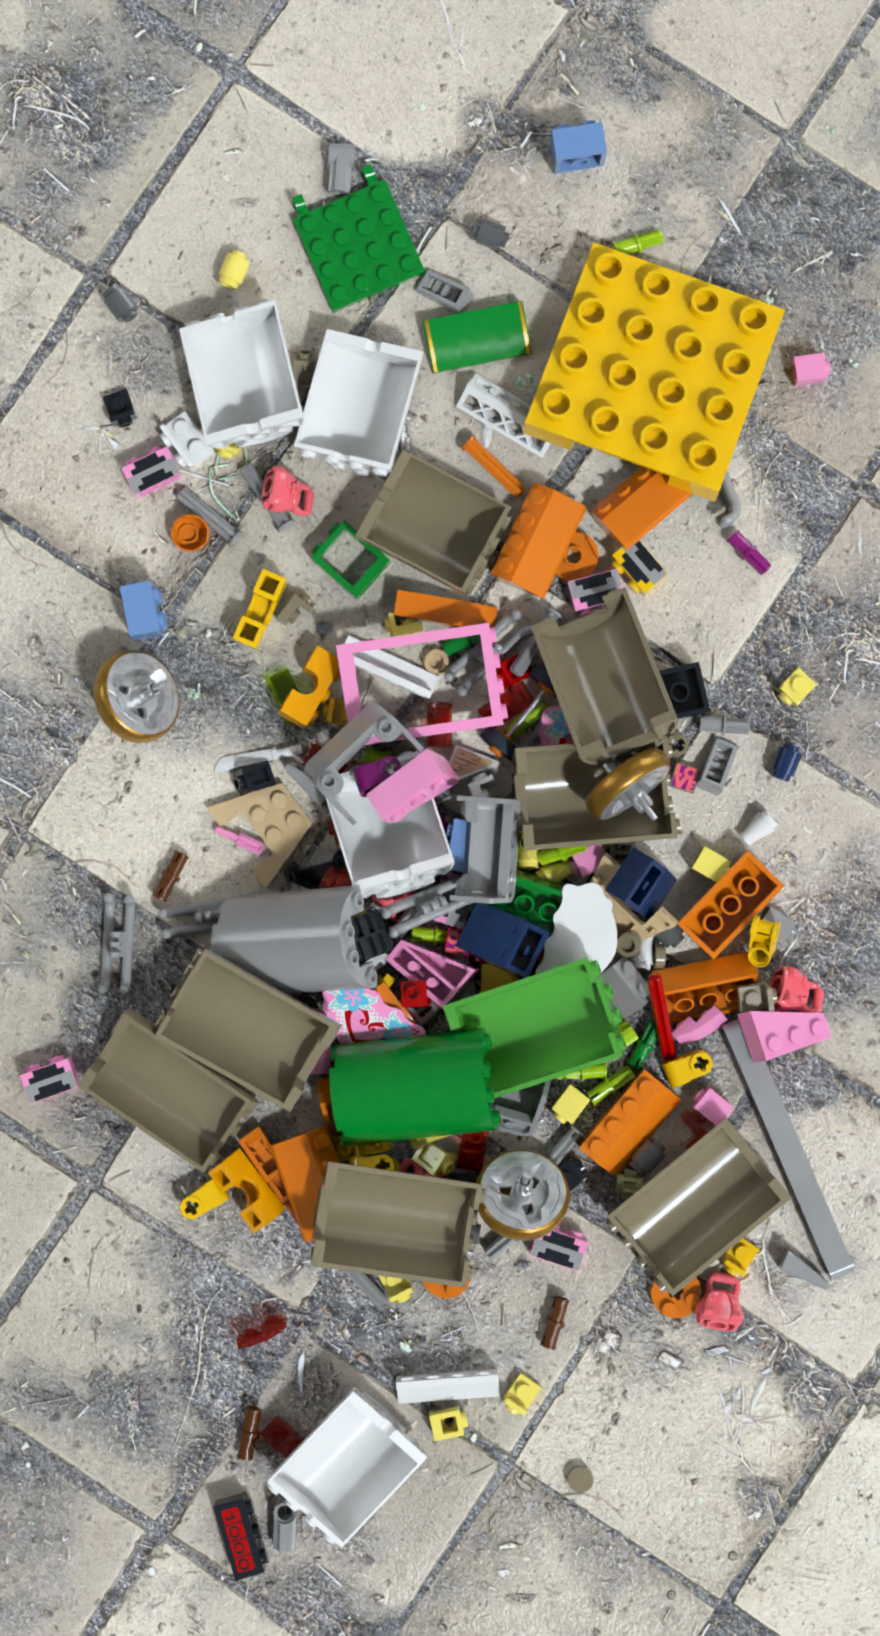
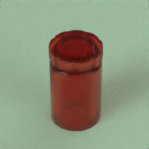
[427,702,453,748]

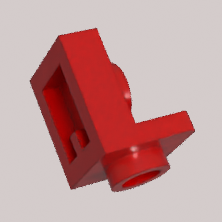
[496,653,532,691]
[401,980,432,1008]

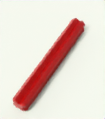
[647,974,676,1061]

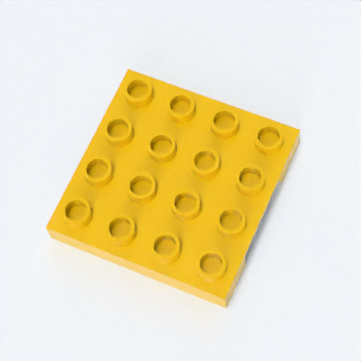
[523,242,785,502]

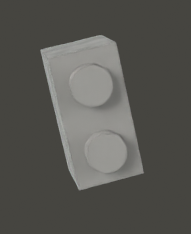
[601,956,651,1019]

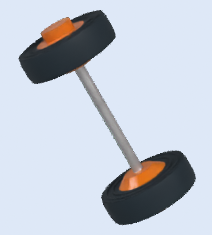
[480,664,557,762]

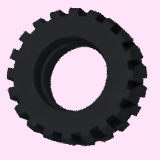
[351,909,393,963]

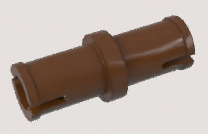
[152,850,189,902]
[540,1295,570,1350]
[237,1406,262,1461]

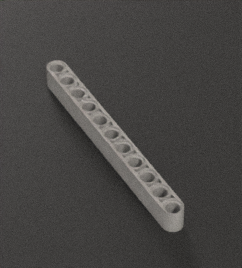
[721,1019,855,1281]

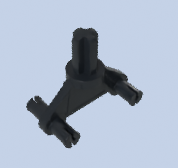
[284,848,346,889]

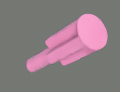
[214,826,265,856]

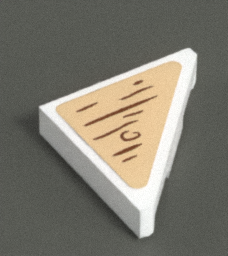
[449,745,500,782]

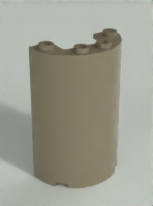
[530,587,678,765]
[512,736,680,851]
[154,948,341,1112]
[78,1007,258,1173]
[605,1118,792,1296]
[311,1161,485,1288]

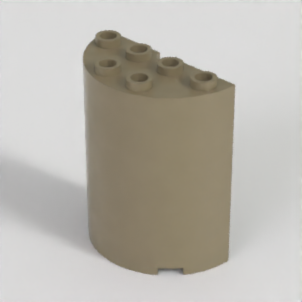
[355,450,512,595]

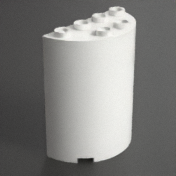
[179,299,305,449]
[294,329,424,477]
[326,751,454,899]
[266,1387,427,1548]

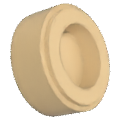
[423,649,449,675]

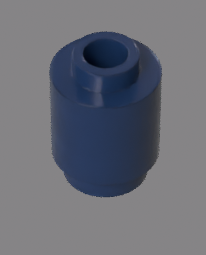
[770,743,802,782]

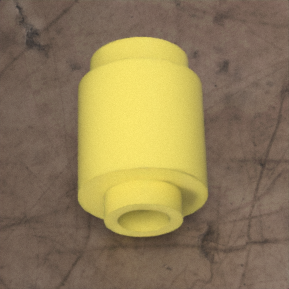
[218,250,250,290]

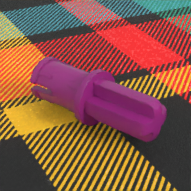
[727,530,771,575]

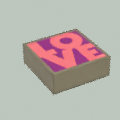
[669,762,701,794]

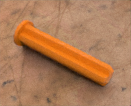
[461,435,526,498]

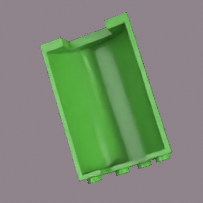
[443,957,627,1098]

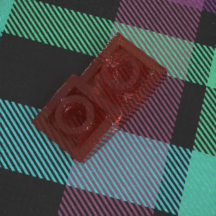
[478,681,534,729]
[457,1131,489,1172]
[237,1315,288,1349]
[259,1415,304,1458]

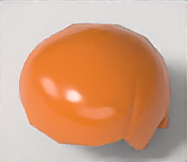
[170,514,210,552]

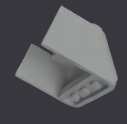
[304,704,425,825]
[450,795,521,904]
[491,1080,551,1136]

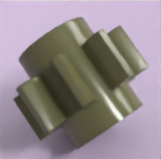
[614,1168,643,1200]

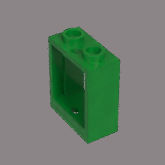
[311,520,390,600]

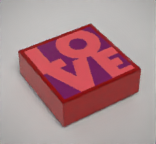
[442,928,469,958]

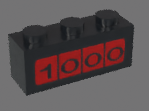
[214,1492,269,1581]

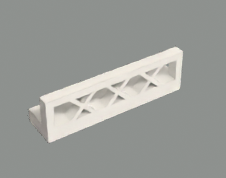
[456,373,551,458]
[337,635,440,701]
[396,1369,500,1404]

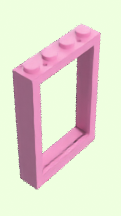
[336,623,508,745]

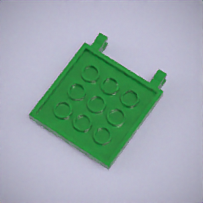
[292,164,425,313]

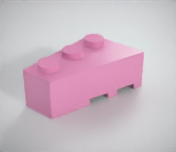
[366,748,460,823]
[385,940,481,1009]
[737,1011,831,1063]

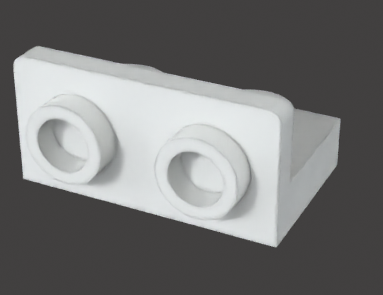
[159,411,215,471]
[468,772,494,798]

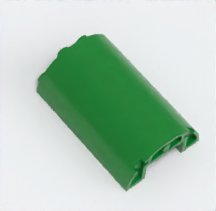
[329,1027,501,1146]

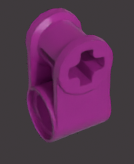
[352,756,402,797]

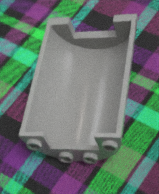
[211,885,378,994]

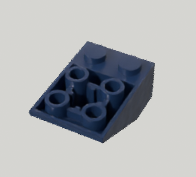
[605,847,677,920]
[455,903,550,980]

